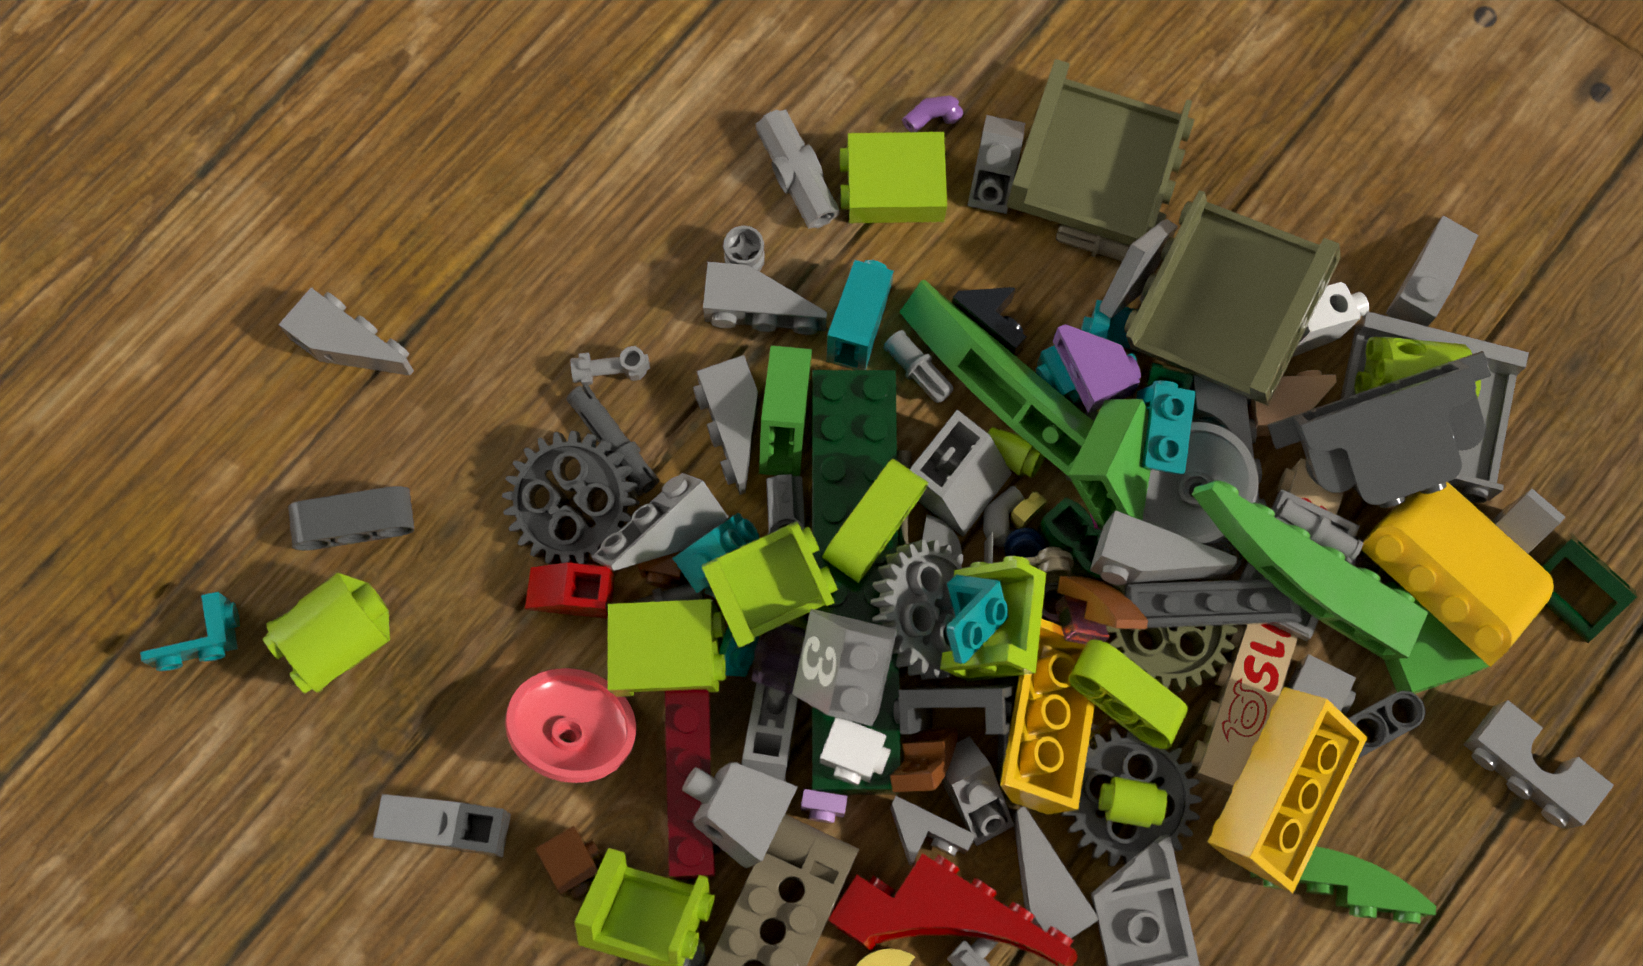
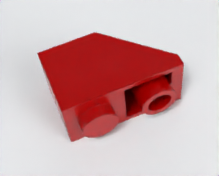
[525,563,615,619]

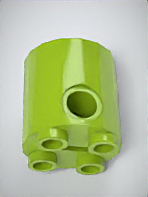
[1354,337,1481,398]
[263,573,390,694]

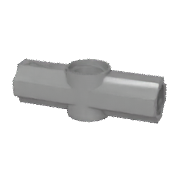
[756,110,839,229]

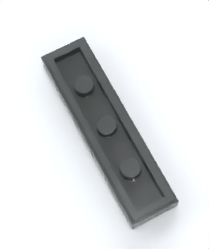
[1125,579,1302,628]

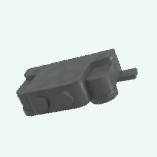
[1268,351,1491,508]

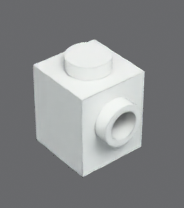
[820,717,891,785]

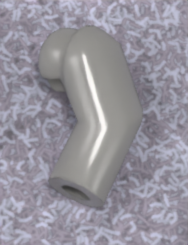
[983,486,1024,547]

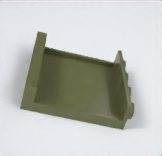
[1006,59,1195,245]
[1124,190,1341,406]

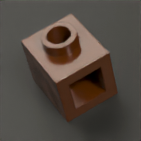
[535,826,604,899]

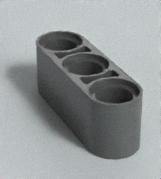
[288,486,414,551]
[1348,691,1425,759]

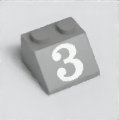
[792,609,897,726]

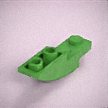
[1250,846,1436,924]

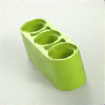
[822,459,929,583]
[1069,639,1188,749]

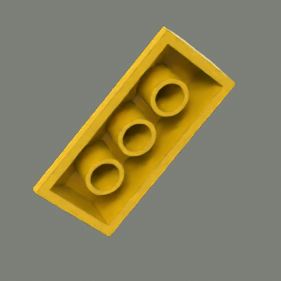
[1000,618,1096,815]
[1208,687,1367,893]

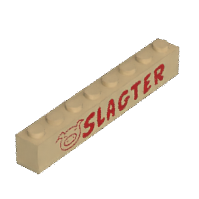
[1189,458,1344,793]

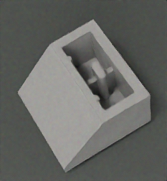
[910,410,1012,537]

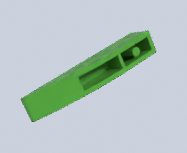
[900,280,1094,477]
[1192,481,1428,660]

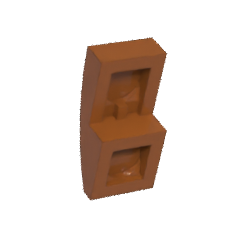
[1057,576,1148,629]
[890,727,958,792]

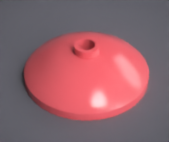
[505,668,636,783]

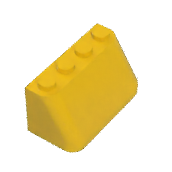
[1361,482,1554,667]

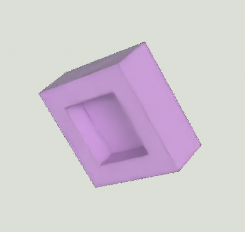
[801,789,847,823]

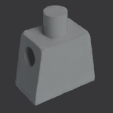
[682,762,797,868]

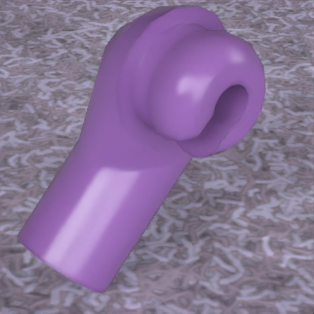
[902,95,963,132]

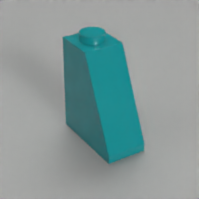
[826,260,894,370]

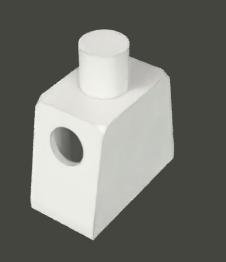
[1292,282,1369,357]

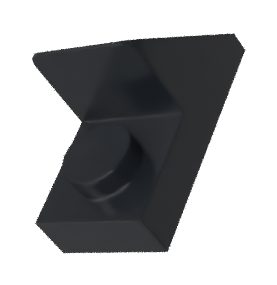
[952,287,1027,356]

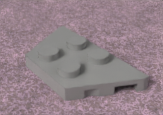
[1091,834,1200,966]

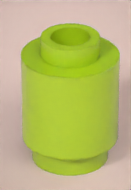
[1099,776,1167,828]

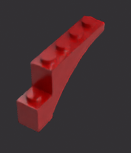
[828,853,1078,966]

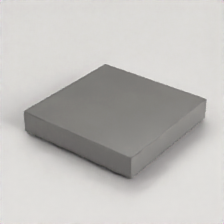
[1099,219,1178,318]

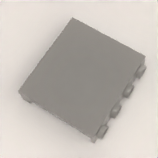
[1340,311,1529,503]

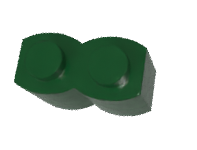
[1038,497,1105,582]

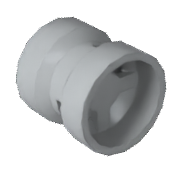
[723,226,765,272]

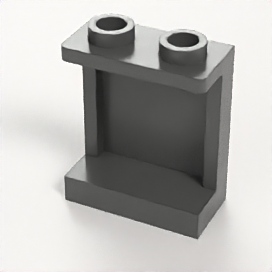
[894,684,1018,734]

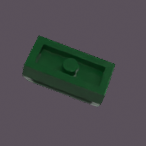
[1540,533,1637,643]

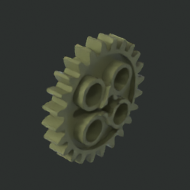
[1098,580,1238,693]

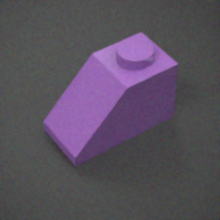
[1053,324,1141,414]

